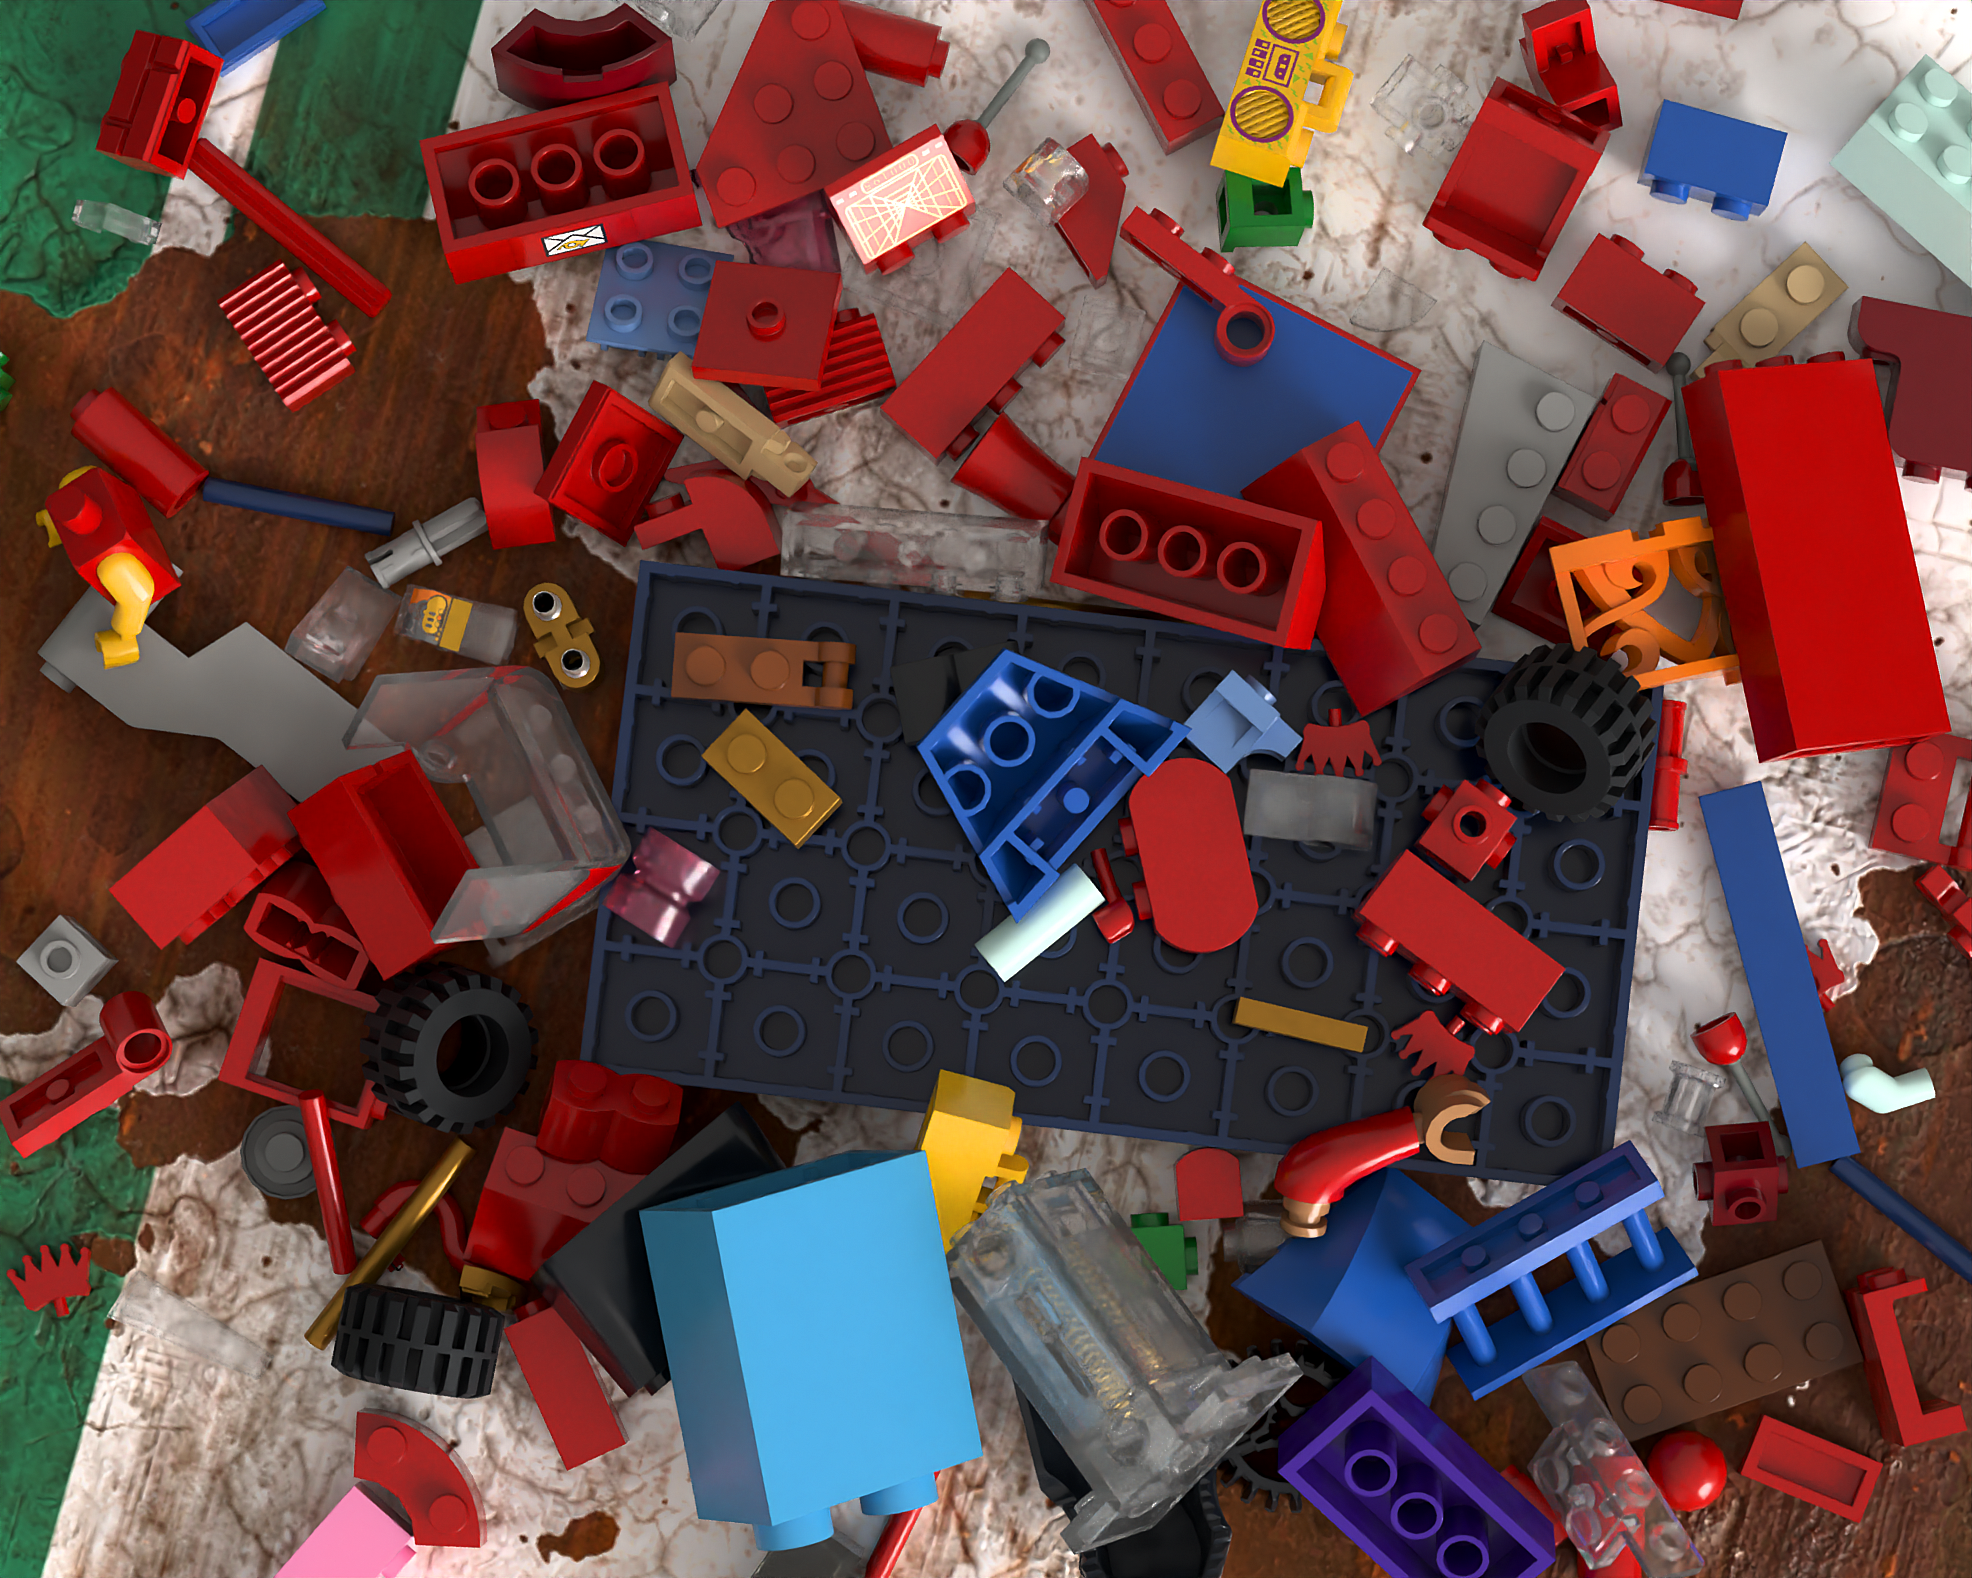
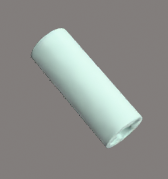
[974,863,1106,982]

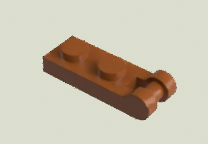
[671,632,857,710]

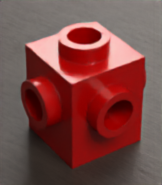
[1413,778,1517,884]

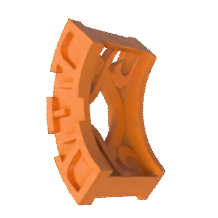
[1549,516,1742,693]

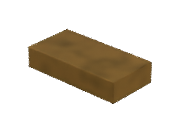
[1232,997,1368,1053]

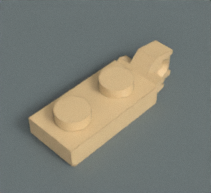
[1689,241,1849,382]
[648,351,818,498]

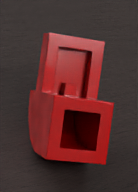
[1519,0,1623,132]
[475,399,556,550]
[633,468,787,571]

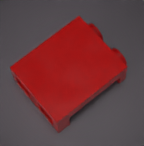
[1422,76,1611,281]
[1842,1266,1967,1447]

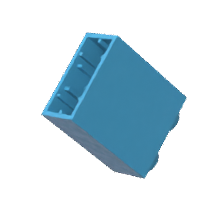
[639,1150,983,1551]

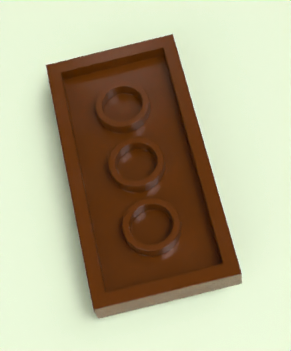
[1583,1239,1864,1445]

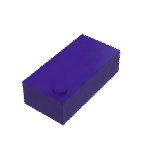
[1277,1355,1556,1578]

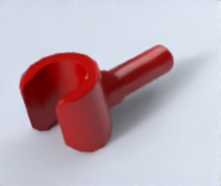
[1090,848,1135,944]

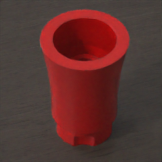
[950,410,1076,546]

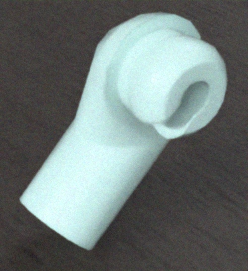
[1839,1053,1935,1113]

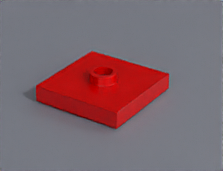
[691,260,843,392]
[533,380,685,547]

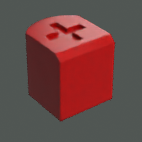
[1173,1147,1244,1221]

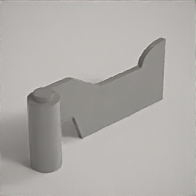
[37,562,435,803]

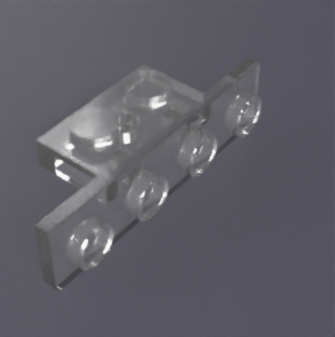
[1522,1361,1705,1578]

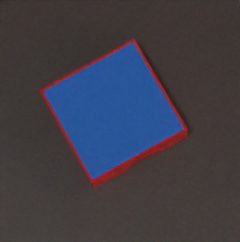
[1088,274,1422,500]

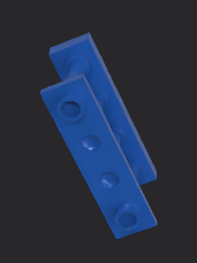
[1404,1140,1699,1401]

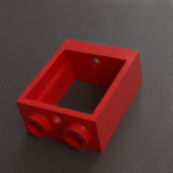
[217,957,389,1129]

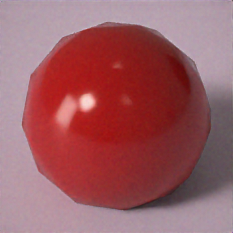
[1646,1430,1727,1512]

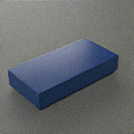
[184,0,327,78]

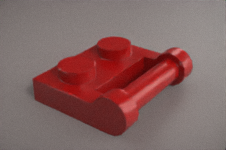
[1868,734,1972,872]

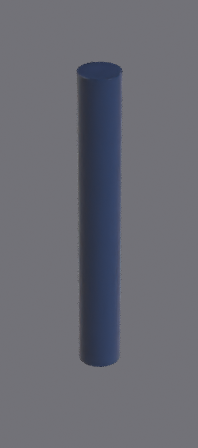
[203,476,396,537]
[1828,1155,1972,1285]

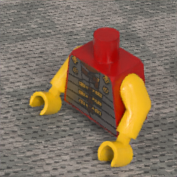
[36,465,181,670]

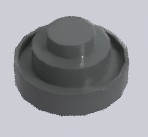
[240,1105,337,1200]

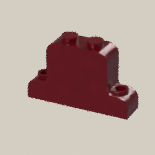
[1847,296,1972,493]

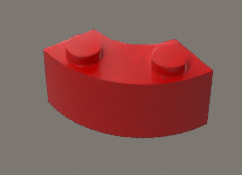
[354,1408,487,1548]

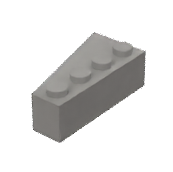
[1430,340,1598,632]

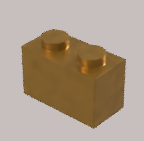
[701,709,843,849]

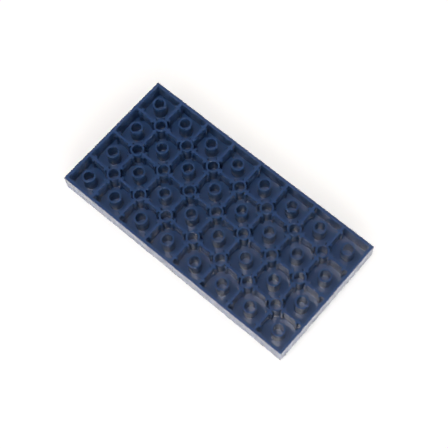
[580,560,1664,1186]

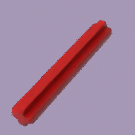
[188,137,392,318]

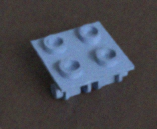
[586,240,734,361]

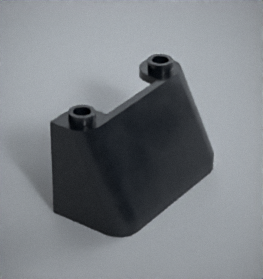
[529,1101,786,1398]

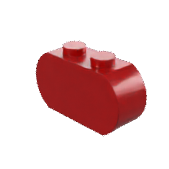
[1118,758,1259,954]

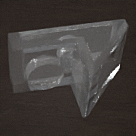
[284,566,402,683]

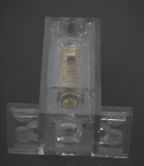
[945,1168,1304,1555]

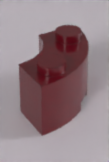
[491,3,677,111]

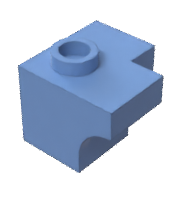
[1183,670,1303,774]

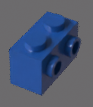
[1637,99,1788,221]

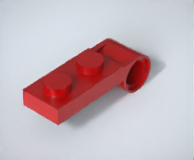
[1119,206,1275,367]
[0,991,173,1158]

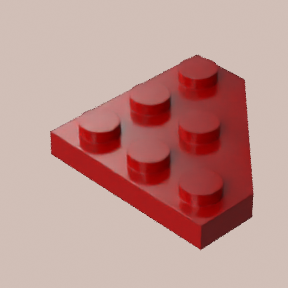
[696,0,894,229]

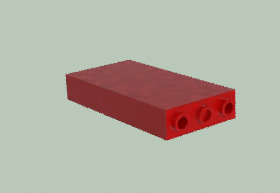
[1681,351,1952,763]

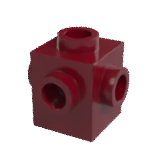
[1692,1121,1788,1226]

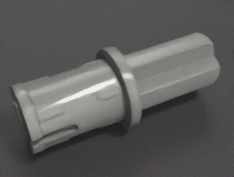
[364,497,488,590]

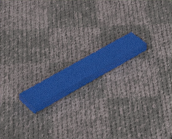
[1698,781,1861,1169]

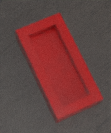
[1737,1414,1883,1524]

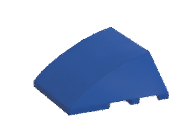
[915,647,1192,923]
[1231,1167,1473,1408]

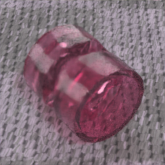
[601,827,721,948]

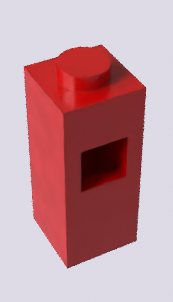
[503,1297,630,1471]

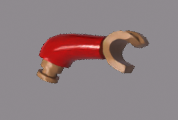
[1274,1074,1491,1238]

